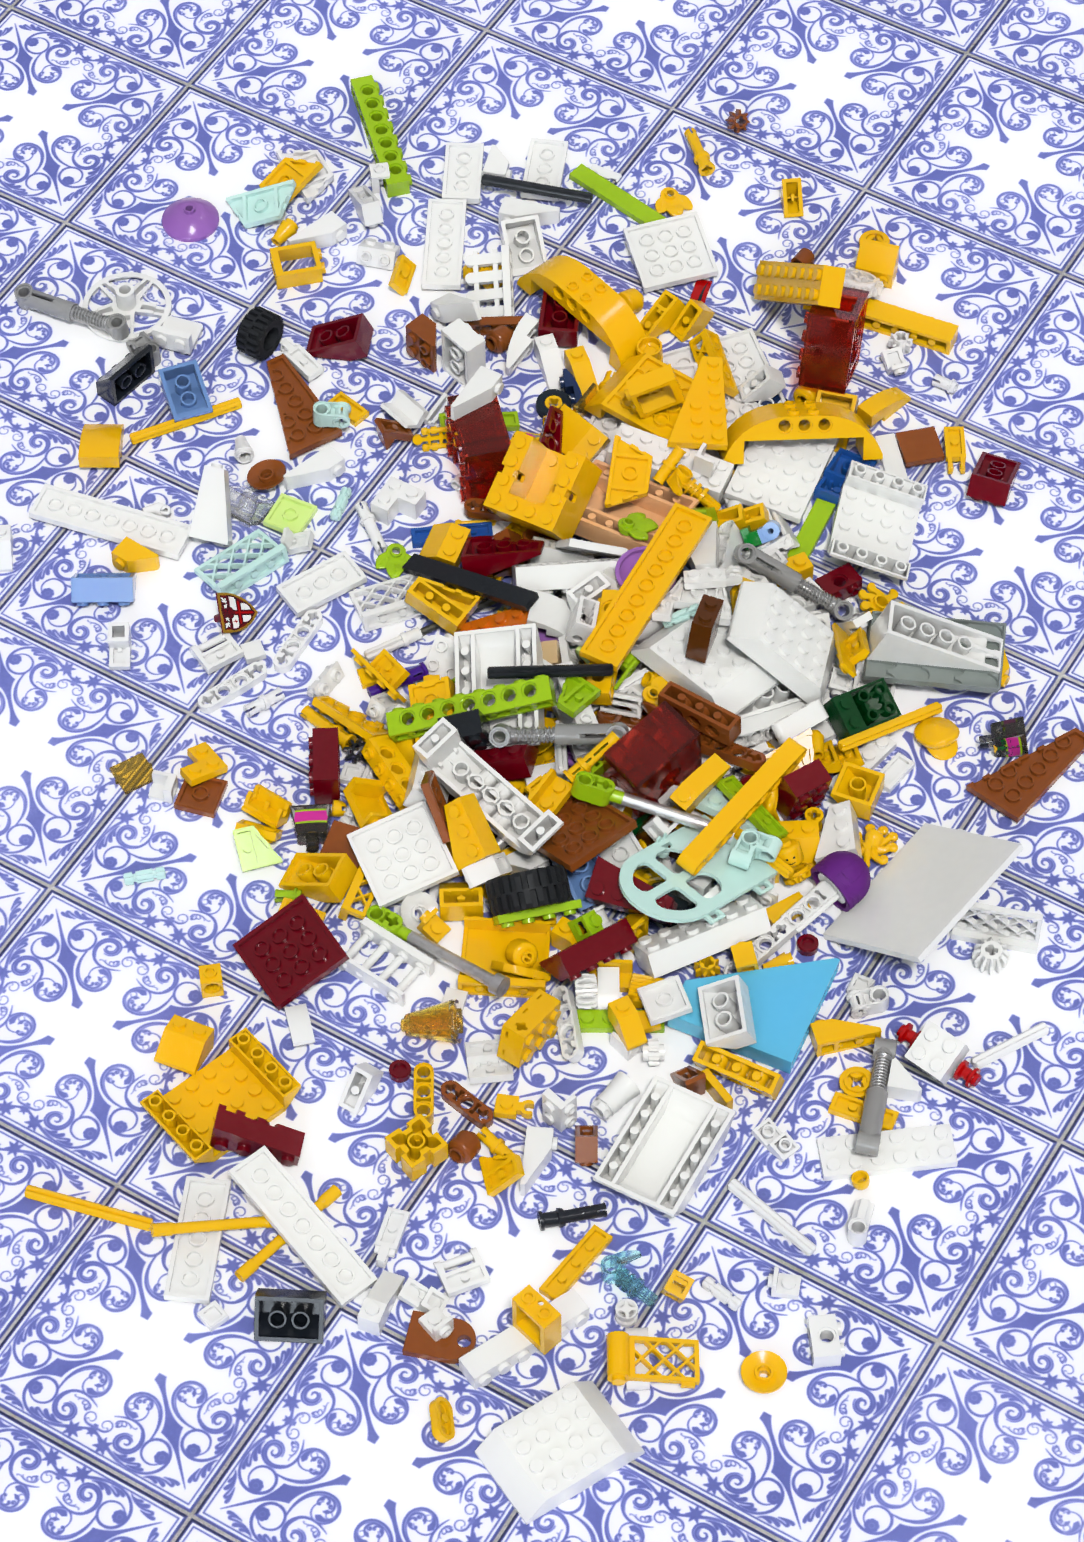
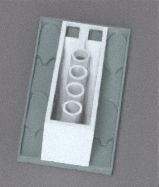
[862,600,1007,693]

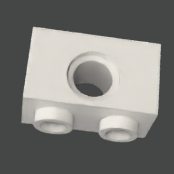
[807,1314,845,1368]

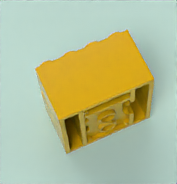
[483,431,602,540]

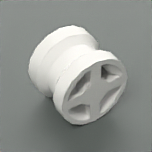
[615,1298,638,1328]

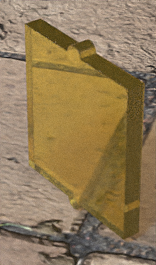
[573,383,598,417]
[109,753,153,795]

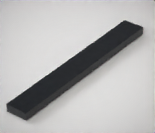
[402,553,539,611]

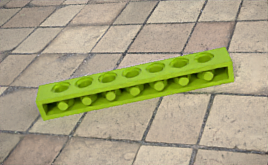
[350,75,412,198]
[386,675,557,743]

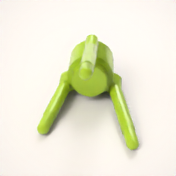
[613,652,640,690]

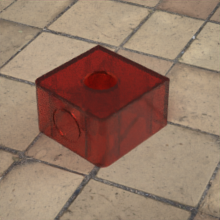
[602,700,702,817]

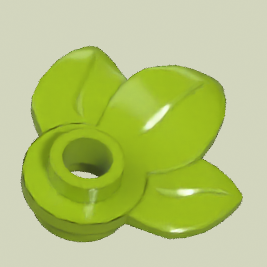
[618,512,658,541]
[376,543,411,579]

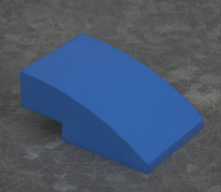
[813,448,877,509]

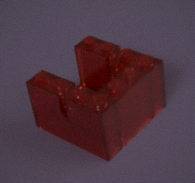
[796,286,870,394]
[444,395,511,508]

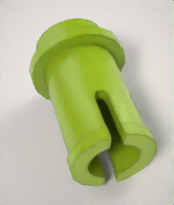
[275,888,302,903]

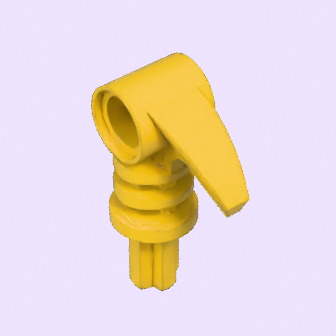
[666,464,721,513]

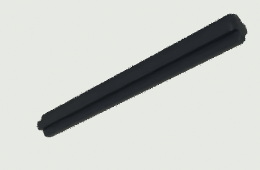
[481,174,593,204]
[487,663,613,679]

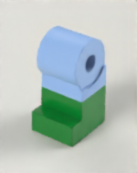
[740,520,781,549]

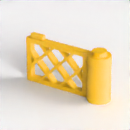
[606,1331,700,1389]

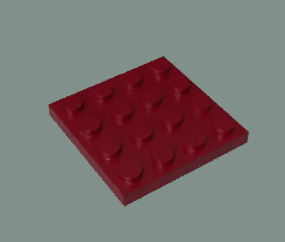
[233,894,350,1010]

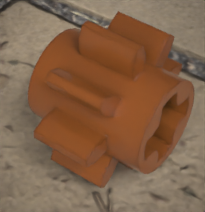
[725,109,750,133]

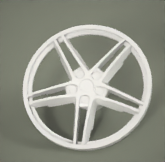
[82,272,172,342]

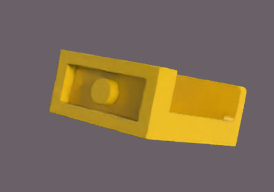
[343,777,392,828]

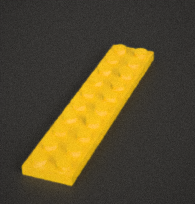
[579,502,712,672]

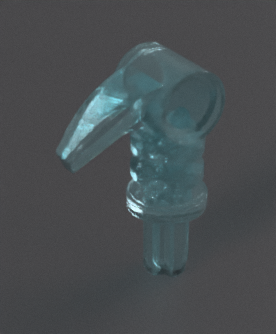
[601,1250,658,1307]

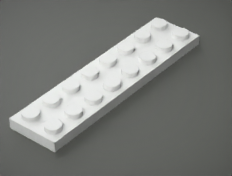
[29,483,191,560]
[228,1145,378,1308]

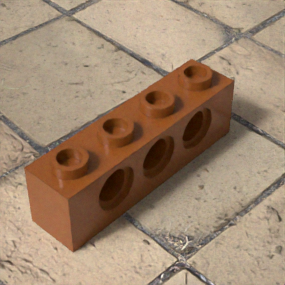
[658,681,741,747]

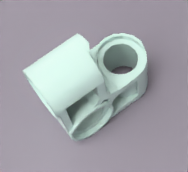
[728,828,783,870]

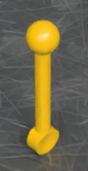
[454,519,496,526]

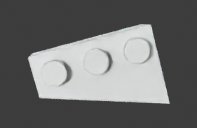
[814,800,862,864]

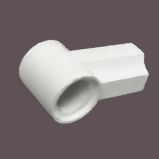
[847,1198,875,1247]

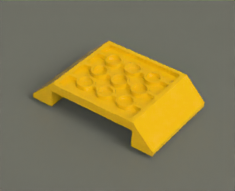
[584,353,728,450]
[140,1027,301,1163]

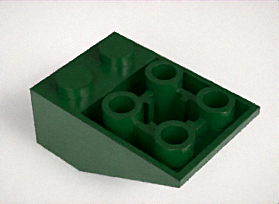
[823,678,902,741]

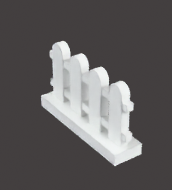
[464,244,515,317]

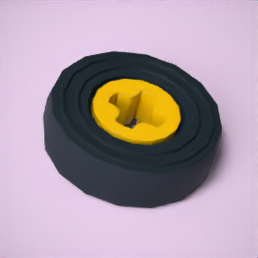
[536,389,571,418]

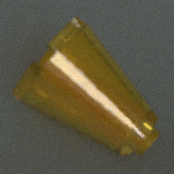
[401,999,463,1044]

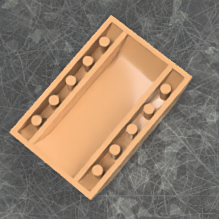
[569,459,699,550]

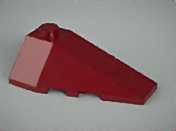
[538,406,563,454]
[461,536,545,576]

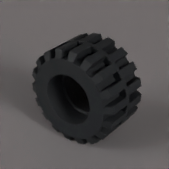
[236,306,284,361]

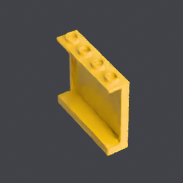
[458,916,551,998]

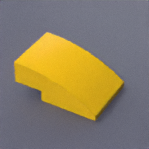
[78,424,124,468]

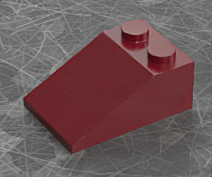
[306,313,374,361]
[966,452,1021,507]

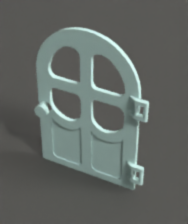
[619,814,778,925]

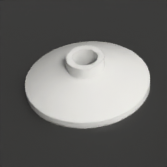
[400,892,440,935]

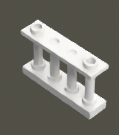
[552,661,599,761]
[338,917,435,1007]

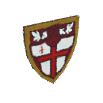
[214,593,258,633]

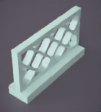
[194,529,289,595]

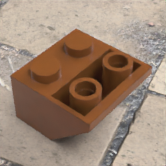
[405,313,437,373]

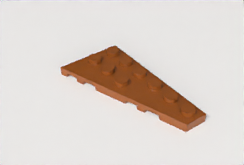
[266,354,342,460]
[966,728,1084,823]

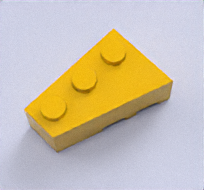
[404,576,481,636]
[444,793,501,872]

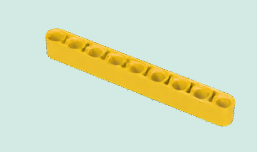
[676,737,808,876]

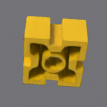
[385,1114,449,1182]

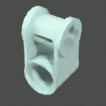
[313,401,351,428]

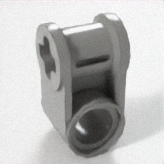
[126,331,161,367]

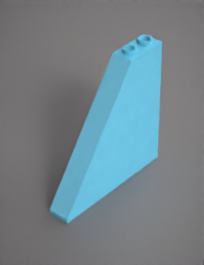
[667,958,840,1074]

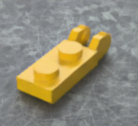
[943,426,966,474]

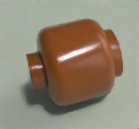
[485,325,513,353]
[448,1130,481,1164]

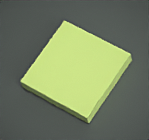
[263,493,318,534]

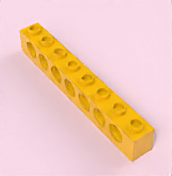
[361,734,464,879]

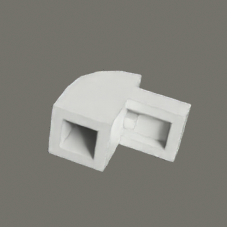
[108,622,132,670]

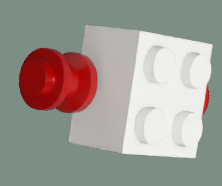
[897,1020,982,1088]

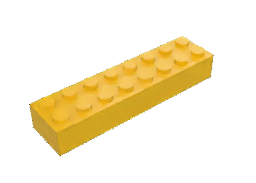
[753,260,846,309]

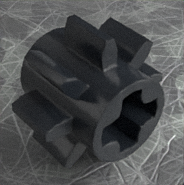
[343,738,365,764]

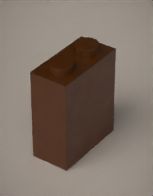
[685,594,724,663]

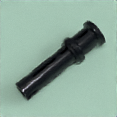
[537,1202,607,1231]

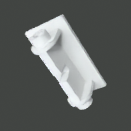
[306,661,345,698]

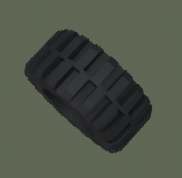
[485,865,572,917]

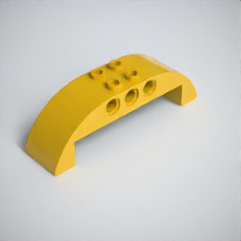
[517,255,646,370]
[717,400,883,464]

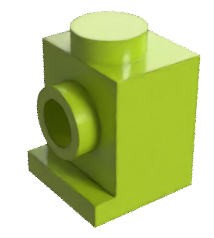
[568,909,604,942]

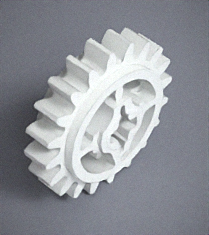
[842,268,884,298]

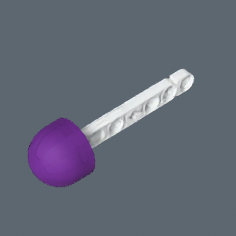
[723,851,871,974]

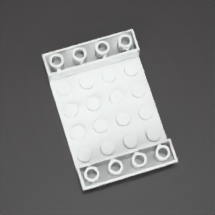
[827,460,928,581]

